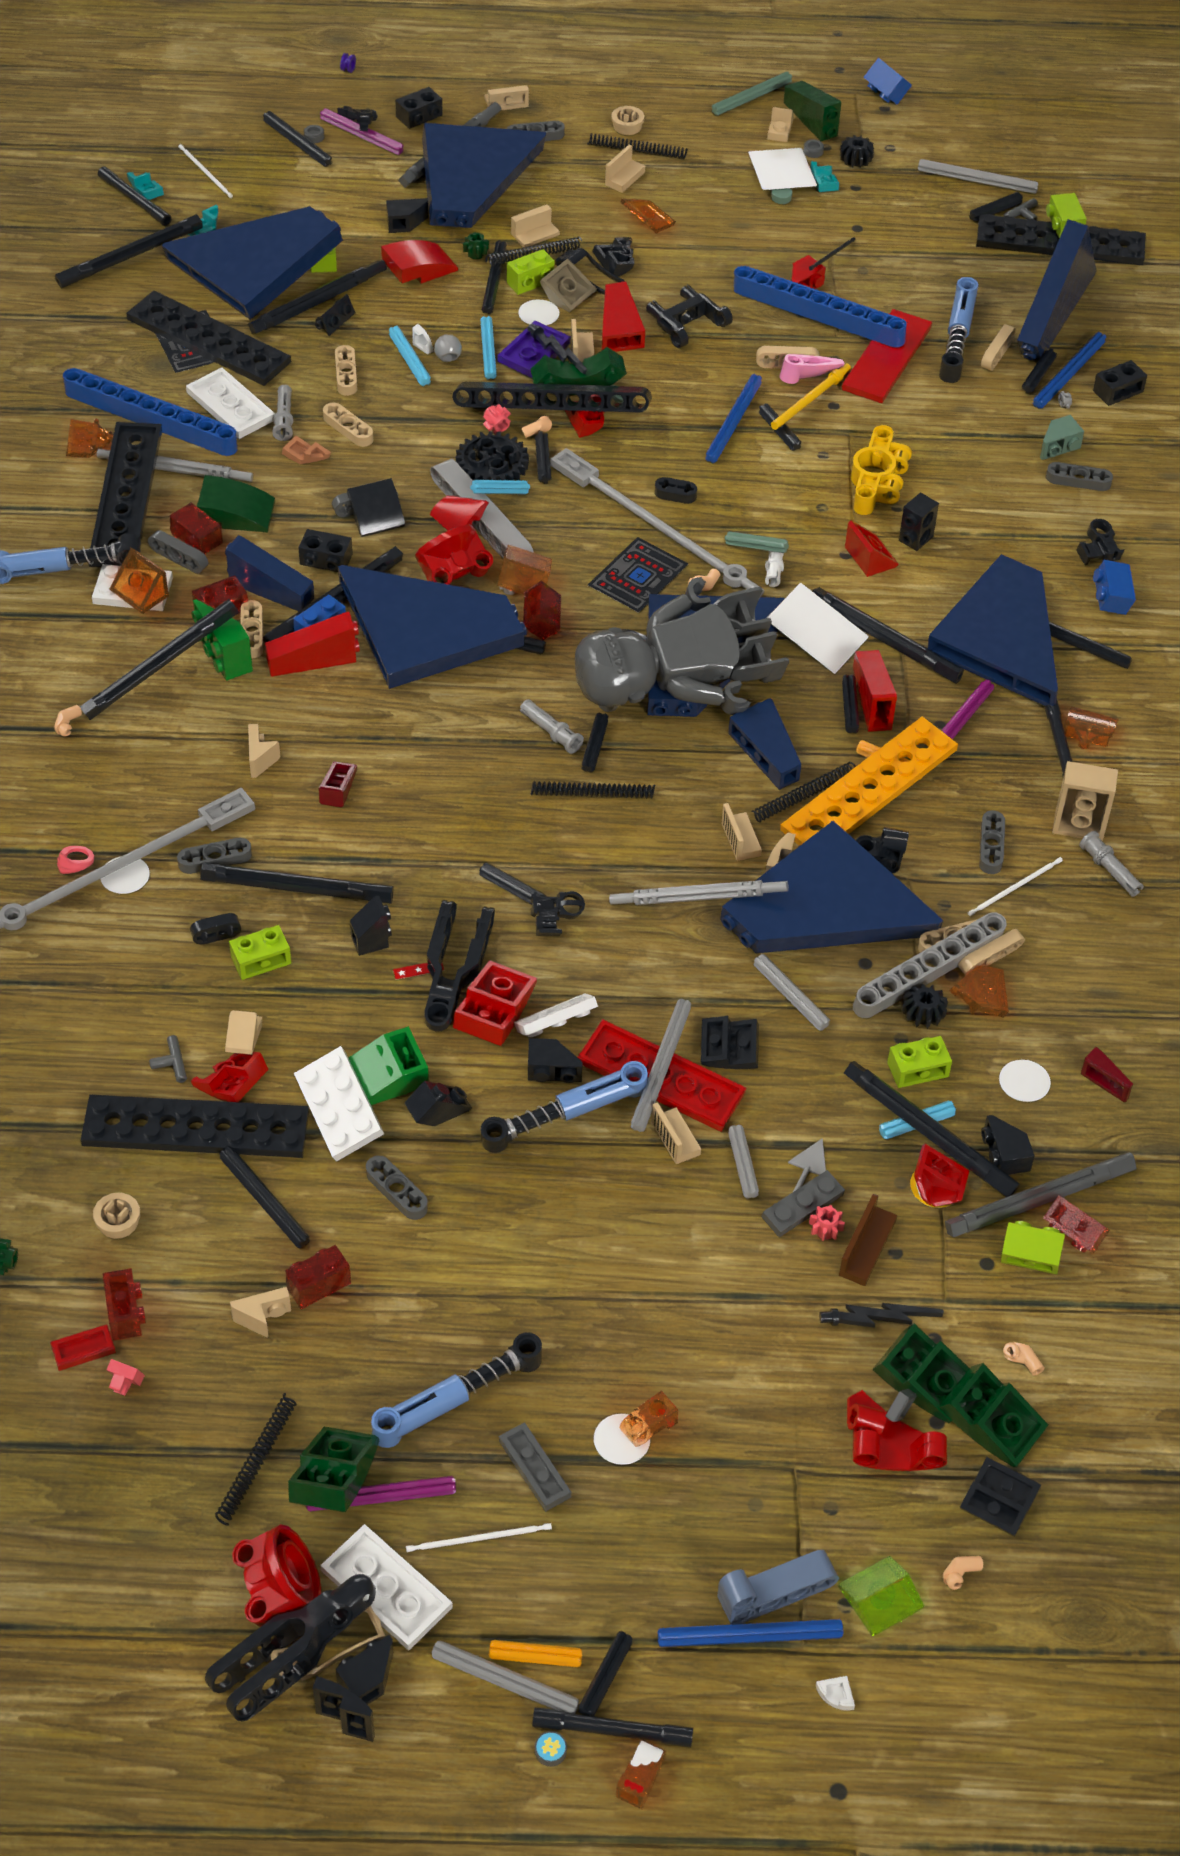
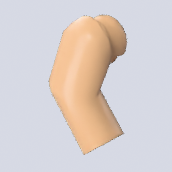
[522,416,552,438]
[688,569,720,592]
[54,705,82,737]
[1003,1342,1045,1376]
[943,1556,983,1590]

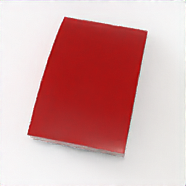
[381,240,458,284]
[453,960,537,1046]

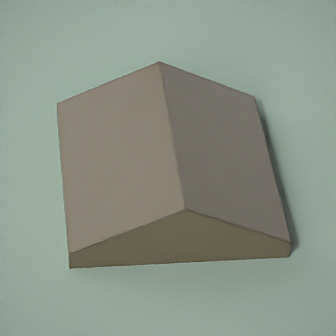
[540,258,597,313]

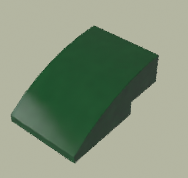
[197,475,275,533]
[872,1323,969,1423]
[939,1363,1048,1467]
[288,1426,379,1512]

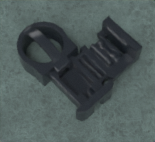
[1076,519,1124,565]
[530,891,585,937]

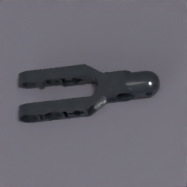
[425,900,495,1032]
[205,1574,376,1722]

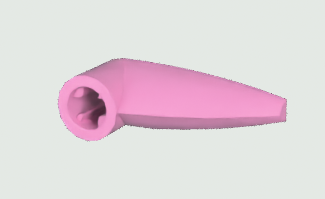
[780,354,844,384]

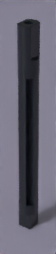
[55,214,203,289]
[248,260,387,334]
[263,546,403,643]
[812,587,964,684]
[80,599,239,720]
[200,863,394,904]
[844,1061,1020,1197]

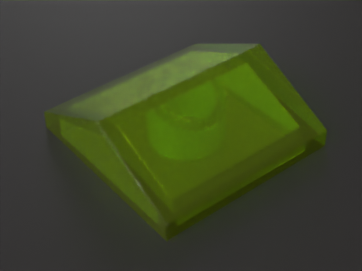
[838,1556,924,1637]

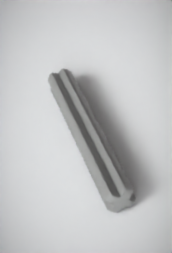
[754,954,830,1031]

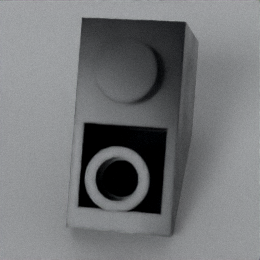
[386,198,429,233]
[350,896,392,956]
[528,1038,583,1083]
[404,1081,472,1127]
[981,1115,1035,1175]
[336,1635,394,1705]

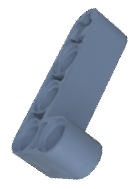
[717,1550,839,1625]

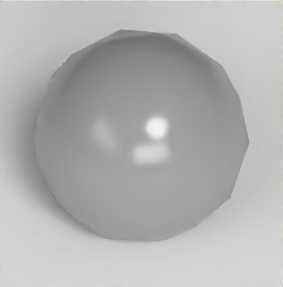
[434,334,462,362]

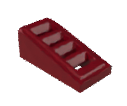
[319,761,357,807]
[1081,1047,1133,1103]

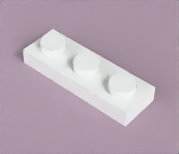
[514,993,598,1037]

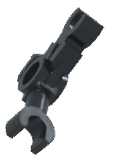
[337,106,377,132]

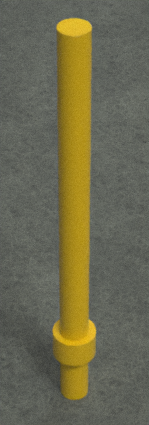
[771,363,851,430]

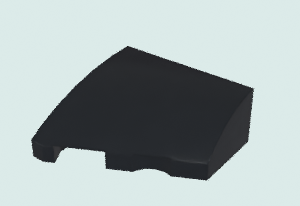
[592,237,634,277]

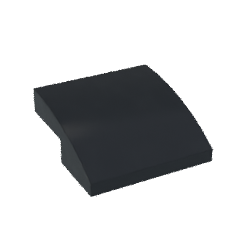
[347,478,405,537]
[701,1016,759,1069]
[960,1457,1041,1537]
[313,1676,375,1742]

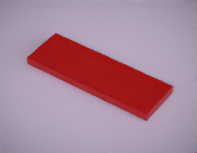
[842,309,932,403]
[577,1019,746,1132]

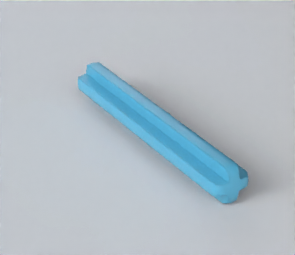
[481,316,496,379]
[389,326,431,386]

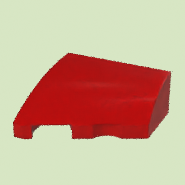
[564,394,605,437]
[430,495,489,531]
[191,1052,269,1102]

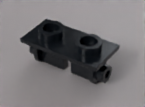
[315,294,355,336]

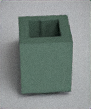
[1040,415,1084,460]

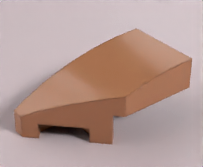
[282,436,331,464]

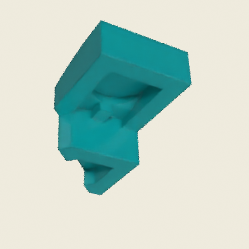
[811,161,839,192]
[127,172,164,200]
[188,205,218,236]

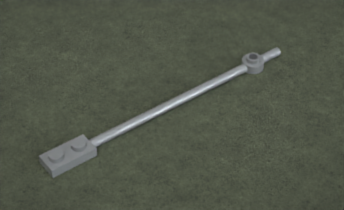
[551,448,764,597]
[0,788,255,930]

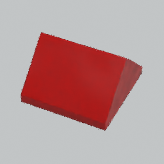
[845,520,899,577]

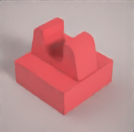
[106,1359,145,1396]

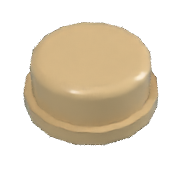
[611,106,644,135]
[93,1193,140,1239]

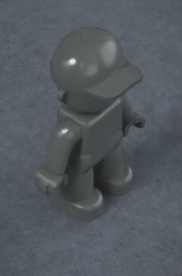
[575,577,789,716]

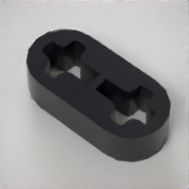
[655,477,697,504]
[190,913,242,945]

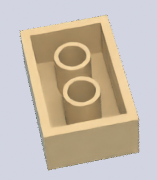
[1052,761,1118,841]

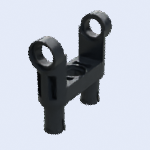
[646,285,733,348]

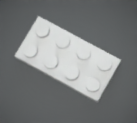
[186,368,275,439]
[294,1046,384,1162]
[320,1524,453,1651]

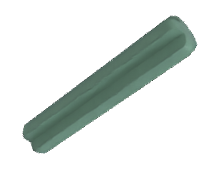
[725,531,789,553]

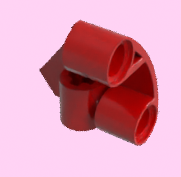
[847,1390,947,1471]

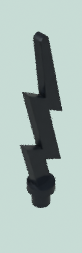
[527,323,587,374]
[819,1303,944,1328]

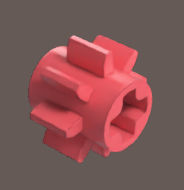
[483,404,511,434]
[809,1205,845,1241]

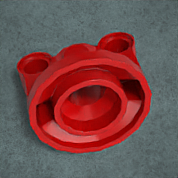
[415,524,493,585]
[232,1524,322,1627]

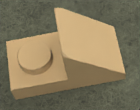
[767,107,794,142]
[248,724,280,778]
[225,1010,262,1055]
[230,1287,291,1337]

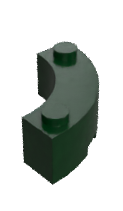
[530,347,627,396]

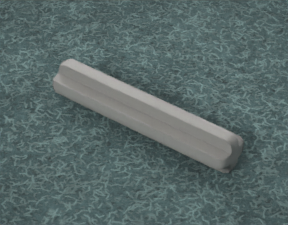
[728,1125,759,1199]

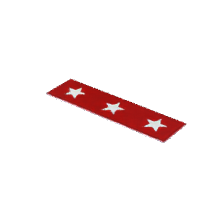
[393,963,444,980]

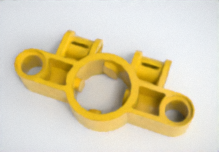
[851,425,912,515]

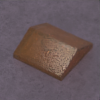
[620,199,676,234]
[497,544,552,600]

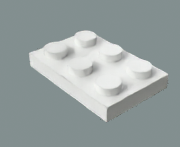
[92,564,173,611]

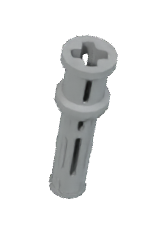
[273,385,293,441]
[520,699,584,754]
[1079,831,1144,897]

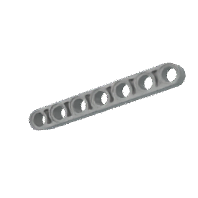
[430,459,534,568]
[853,912,1007,1018]

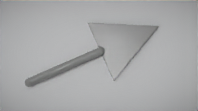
[788,1138,826,1192]

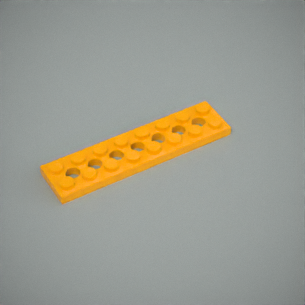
[780,716,958,846]

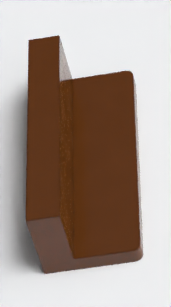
[839,1194,897,1286]

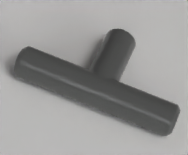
[1004,198,1038,221]
[149,1035,187,1083]

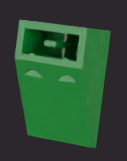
[191,599,253,681]
[349,1026,429,1105]

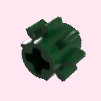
[463,232,489,259]
[0,1238,18,1275]

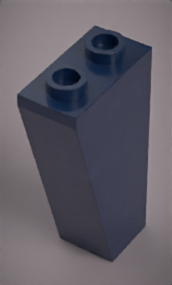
[225,535,314,611]
[728,698,801,790]

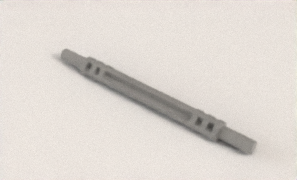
[97,449,253,482]
[609,880,789,905]

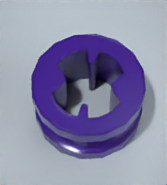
[340,53,356,73]

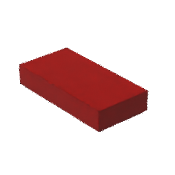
[50,1324,116,1371]

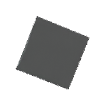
[886,1389,917,1422]

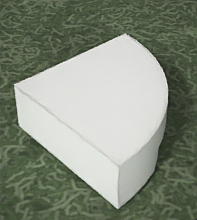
[412,324,433,354]
[816,1676,855,1710]

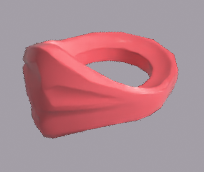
[57,846,95,874]

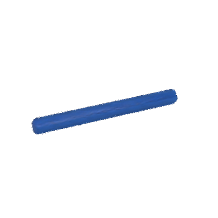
[1033,332,1106,409]
[705,374,762,463]
[657,1619,843,1647]

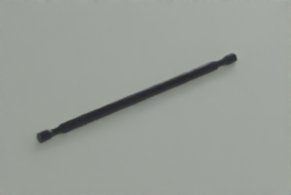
[809,237,856,270]

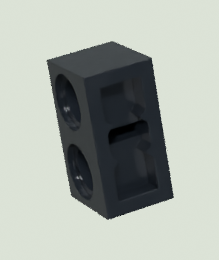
[395,87,443,129]
[1093,360,1147,406]
[899,492,939,551]
[298,529,353,572]

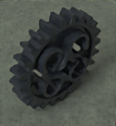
[455,431,529,481]

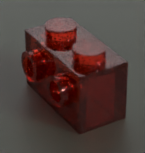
[169,502,223,554]
[192,575,248,614]
[523,580,561,640]
[1043,1195,1110,1254]
[285,1244,351,1309]
[102,1268,146,1341]

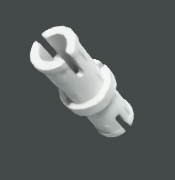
[765,551,784,587]

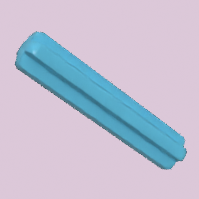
[470,480,530,494]
[879,1101,956,1139]

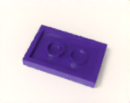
[498,320,571,378]

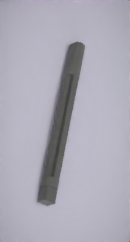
[398,102,502,188]
[945,1152,1137,1237]

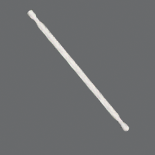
[178,144,233,198]
[968,857,1063,916]
[406,1523,552,1552]

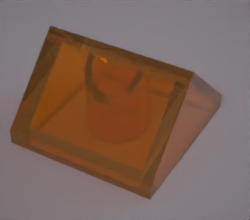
[109,548,169,614]

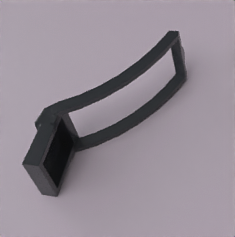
[555,248,625,295]

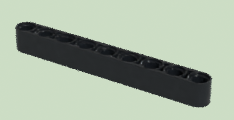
[452,381,652,413]

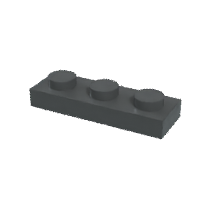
[762,1170,845,1237]
[499,1422,571,1512]

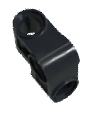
[856,827,909,874]

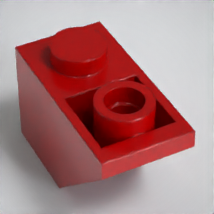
[791,255,826,289]

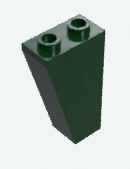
[783,81,842,141]

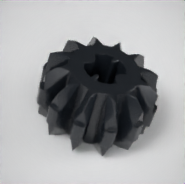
[840,135,874,168]
[902,983,948,1029]

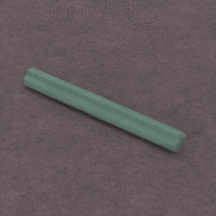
[711,72,792,116]

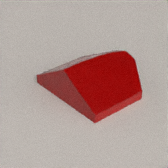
[914,1144,970,1207]

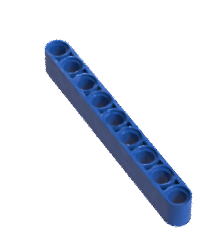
[734,266,907,347]
[63,368,238,456]

